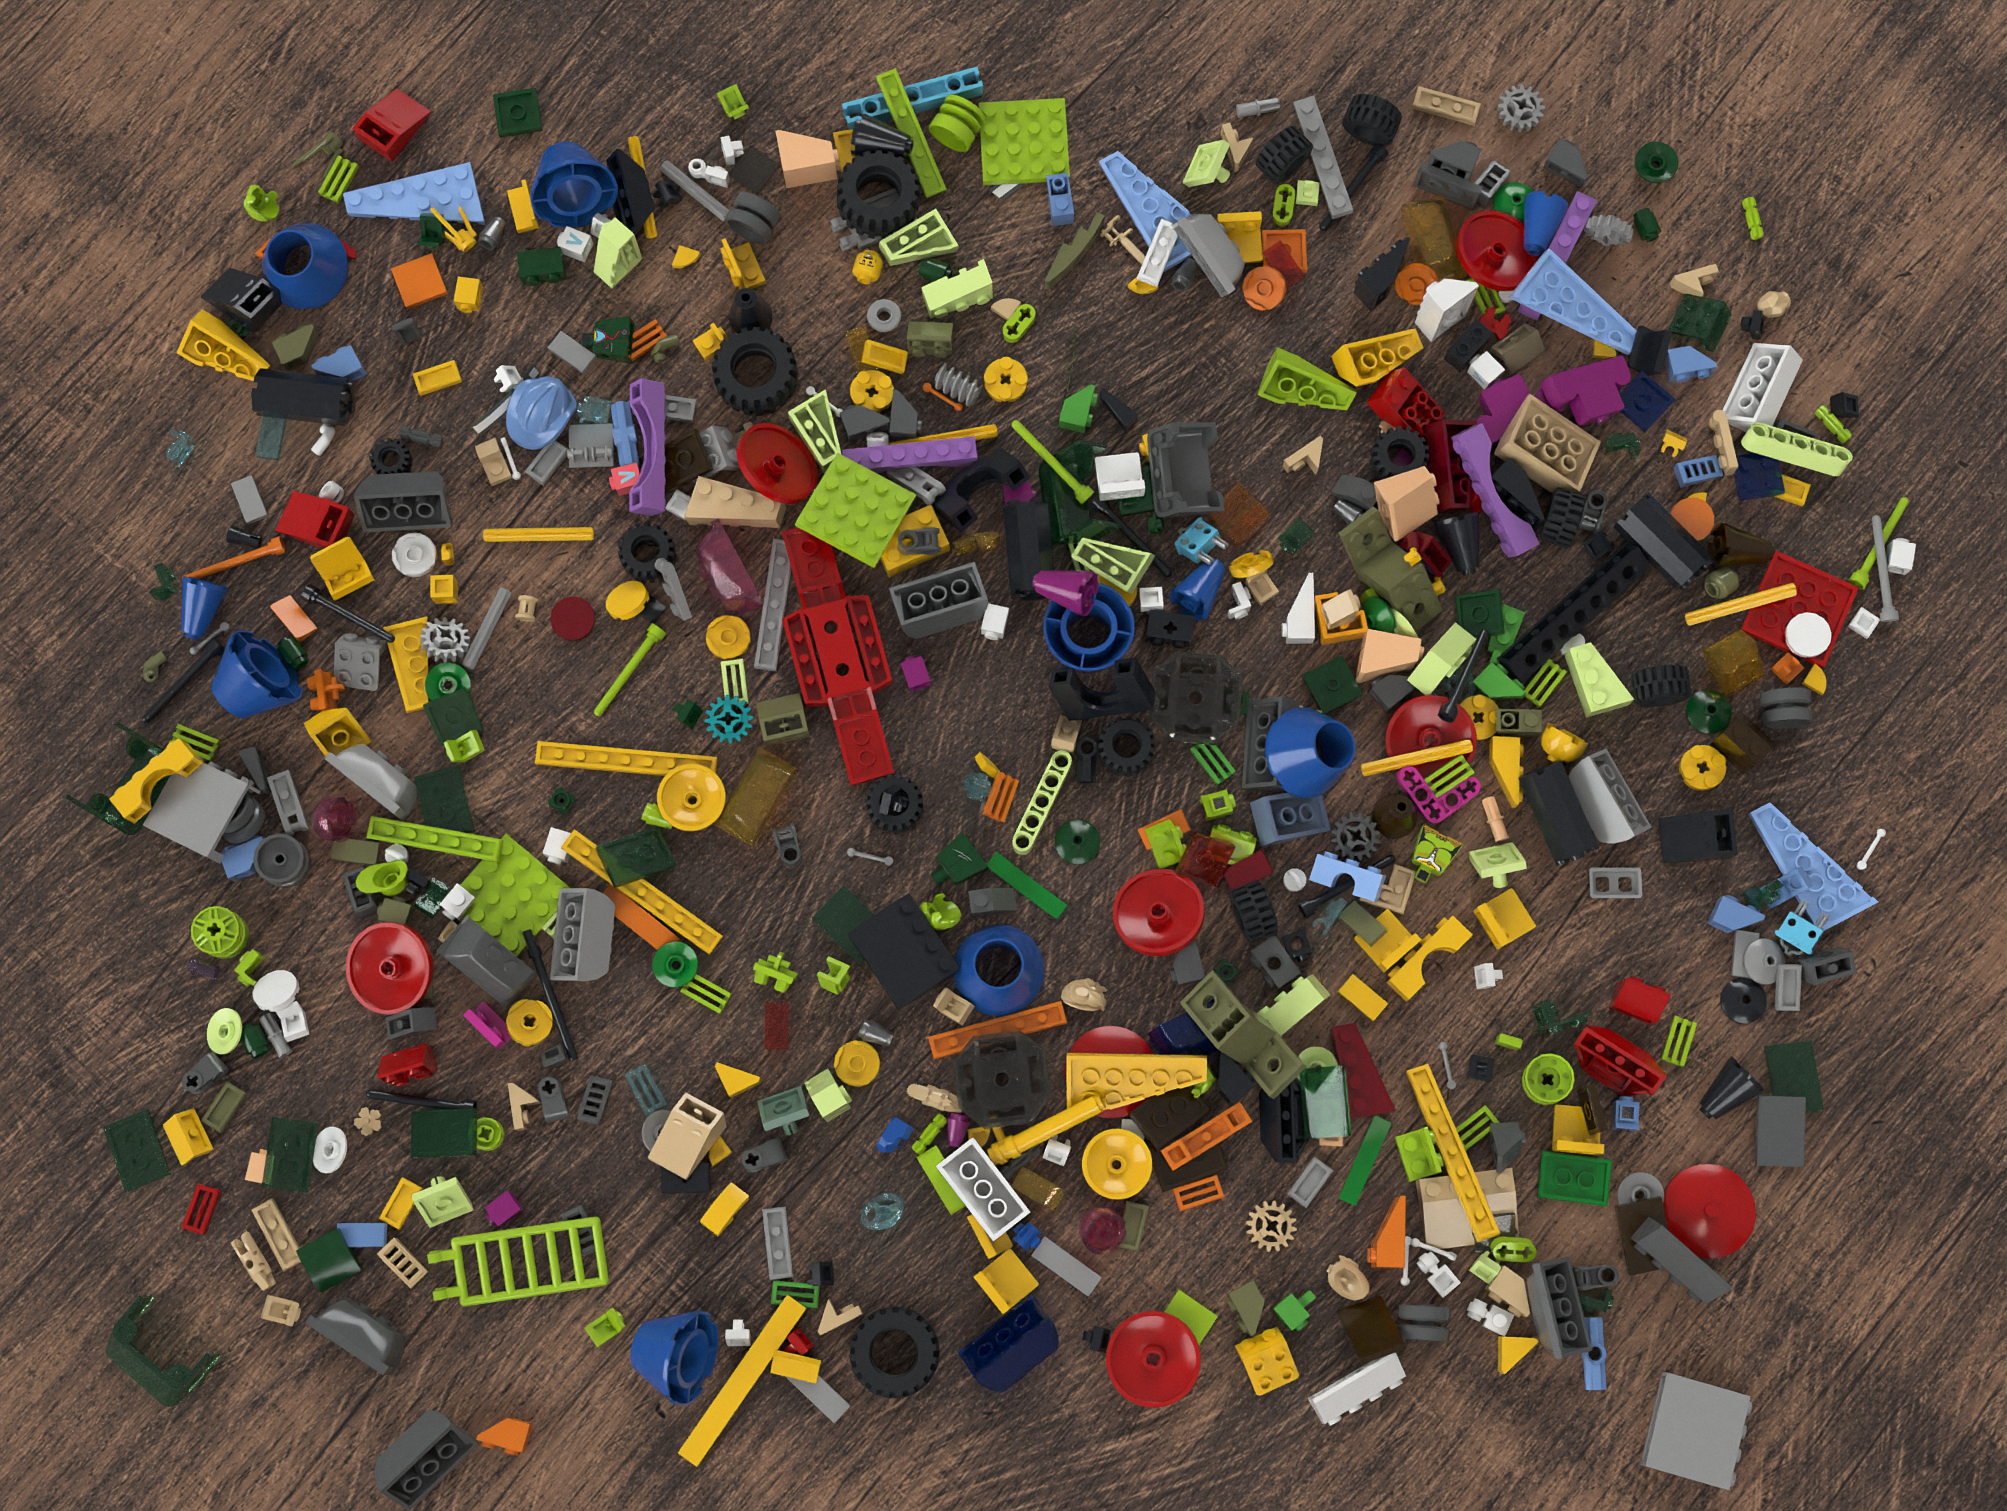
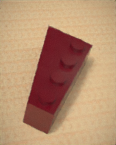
[1425,420,1477,513]
[1330,1023,1396,1121]

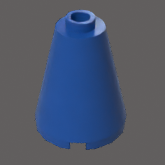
[1524,191,1568,256]
[1169,558,1225,621]
[181,576,228,640]

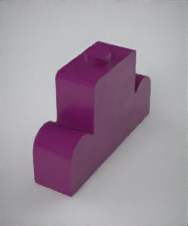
[1540,355,1631,426]
[1476,374,1564,448]

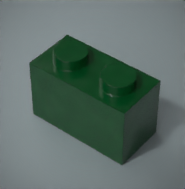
[517,247,566,286]

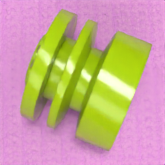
[929,95,986,152]
[191,906,249,959]
[1522,1054,1575,1105]

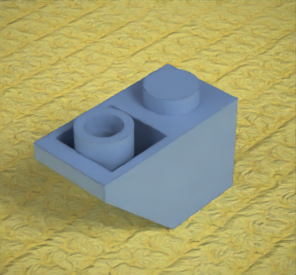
[1046,173,1074,226]
[311,345,367,381]
[1664,346,1717,383]
[220,835,265,882]
[1707,895,1766,933]

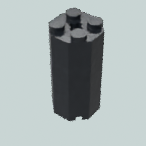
[251,368,356,426]
[1614,493,1714,591]
[1003,498,1054,601]
[1518,759,1599,866]

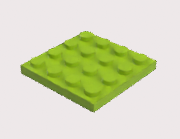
[979,98,1070,186]
[795,453,916,568]
[460,834,570,957]

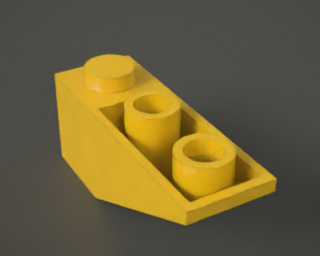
[1489,736,1524,808]

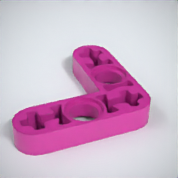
[1396,766,1481,823]

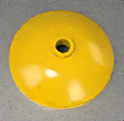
[657,764,726,832]
[1082,1129,1152,1200]

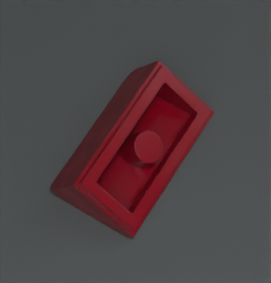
[1222,849,1273,890]

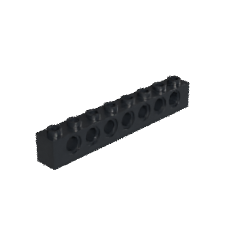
[1496,543,1651,683]

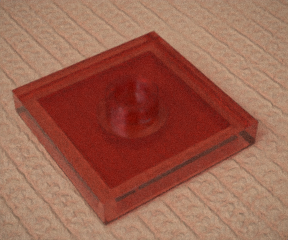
[1175,832,1235,887]

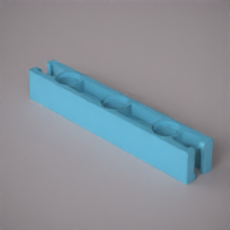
[842,67,983,130]

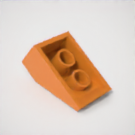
[1367,1196,1406,1269]

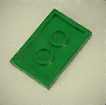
[1537,1151,1612,1207]

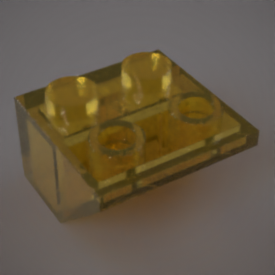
[1703,630,1765,697]

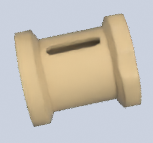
[515,595,539,622]

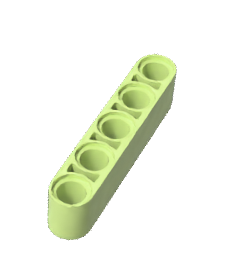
[1741,422,1853,476]
[1012,750,1072,855]

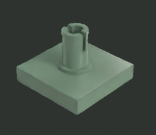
[757,1086,809,1135]

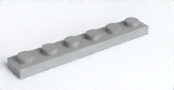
[1293,96,1353,219]

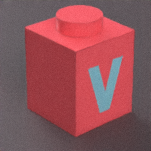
[609,462,640,496]

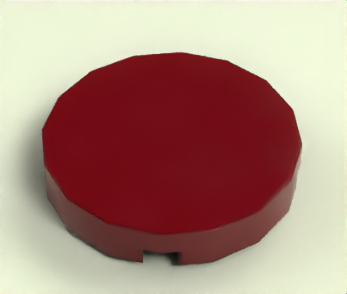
[550,596,596,642]

